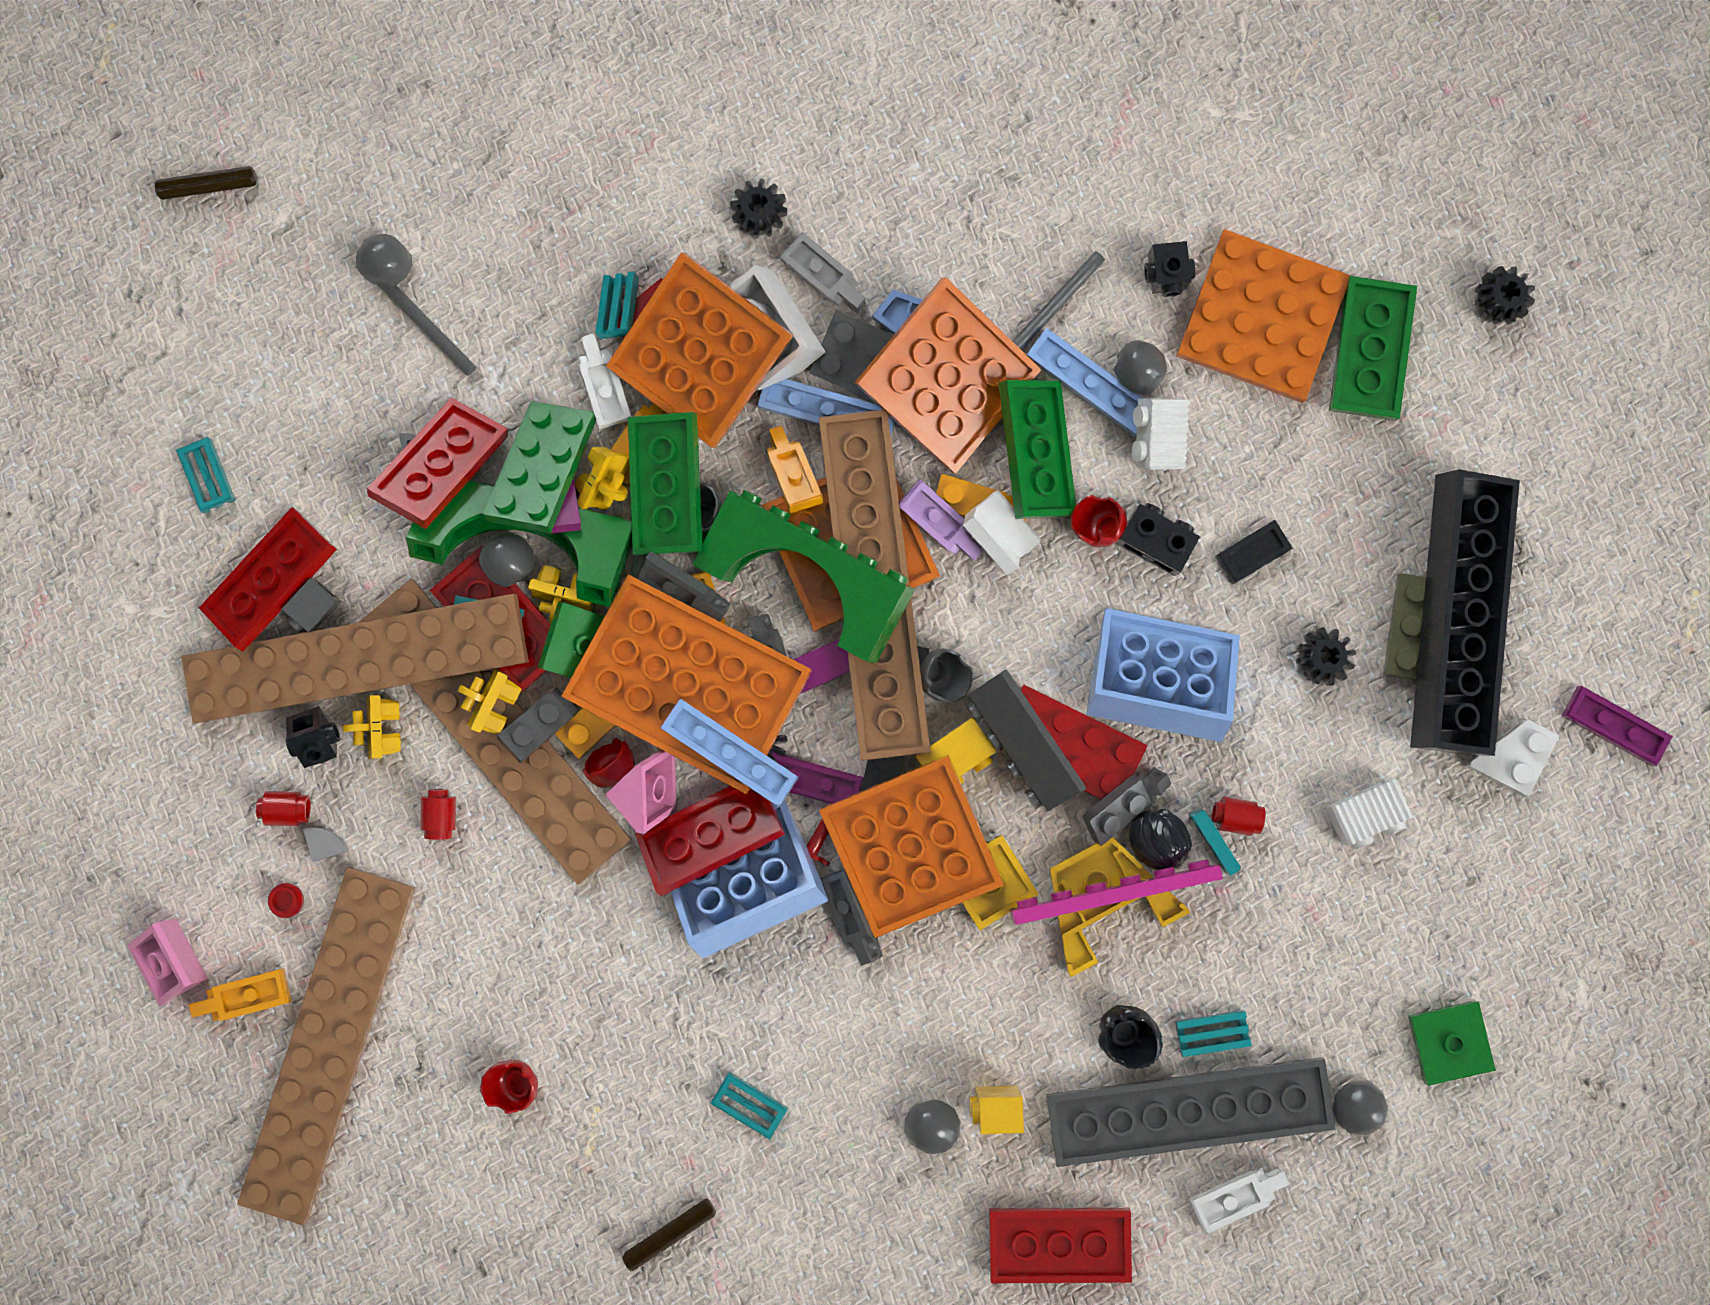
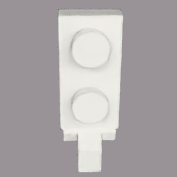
[579,333,632,431]
[1189,1167,1290,1234]

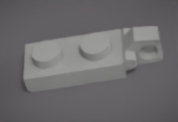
[780,232,866,313]

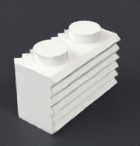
[1131,398,1190,470]
[1325,779,1412,849]

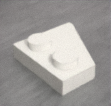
[1465,720,1560,797]

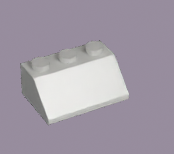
[730,265,825,390]

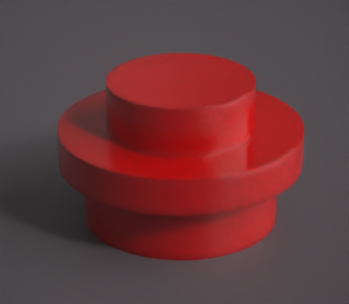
[268,883,304,918]

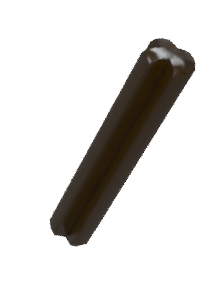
[154,166,257,200]
[622,1198,716,1271]

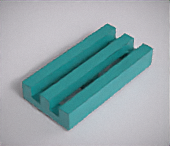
[595,271,639,339]
[176,437,236,514]
[1189,809,1241,876]
[1175,1010,1252,1057]
[710,1072,788,1140]

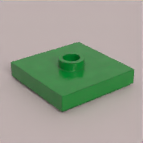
[537,601,605,678]
[1408,1000,1496,1086]

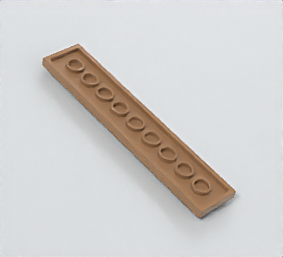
[819,410,930,761]
[358,578,632,885]
[181,594,529,724]
[237,867,416,1226]

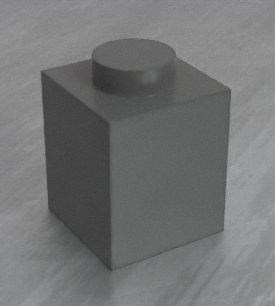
[282,578,342,632]

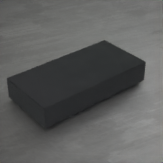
[1215,520,1293,584]

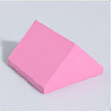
[606,750,676,834]
[127,919,208,1006]

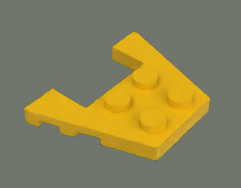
[1049,837,1190,977]

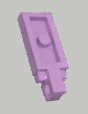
[899,480,983,560]

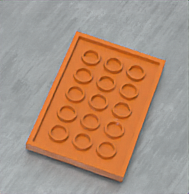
[561,574,812,795]

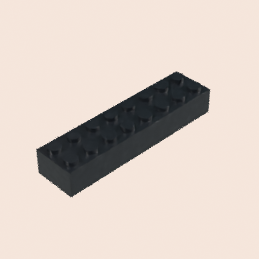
[1410,469,1520,756]

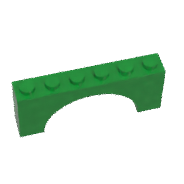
[406,481,632,607]
[692,489,915,663]

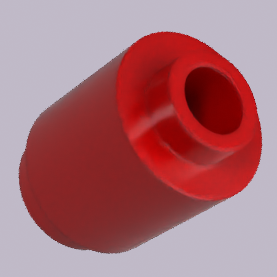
[420,789,456,840]
[256,791,311,826]
[1211,796,1266,836]

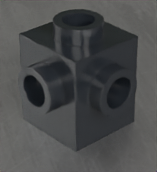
[1144,241,1195,297]
[286,706,341,769]

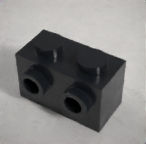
[1115,503,1201,576]

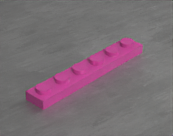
[1010,859,1223,925]

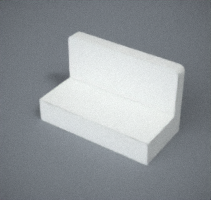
[963,491,1040,576]

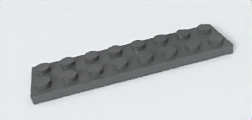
[1046,1057,1336,1167]

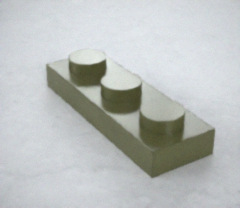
[1383,573,1426,680]

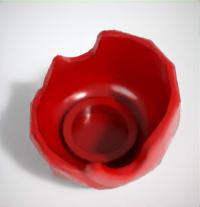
[1070,495,1127,548]
[582,738,635,788]
[480,1059,538,1114]

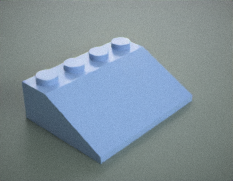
[1086,608,1240,742]
[671,799,828,958]

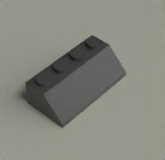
[966,669,1086,812]

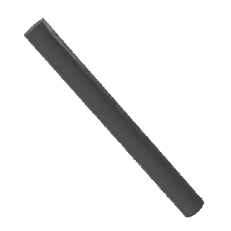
[1013,251,1105,350]
[376,282,477,376]

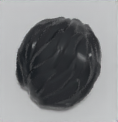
[1129,809,1192,870]
[1098,1005,1163,1069]

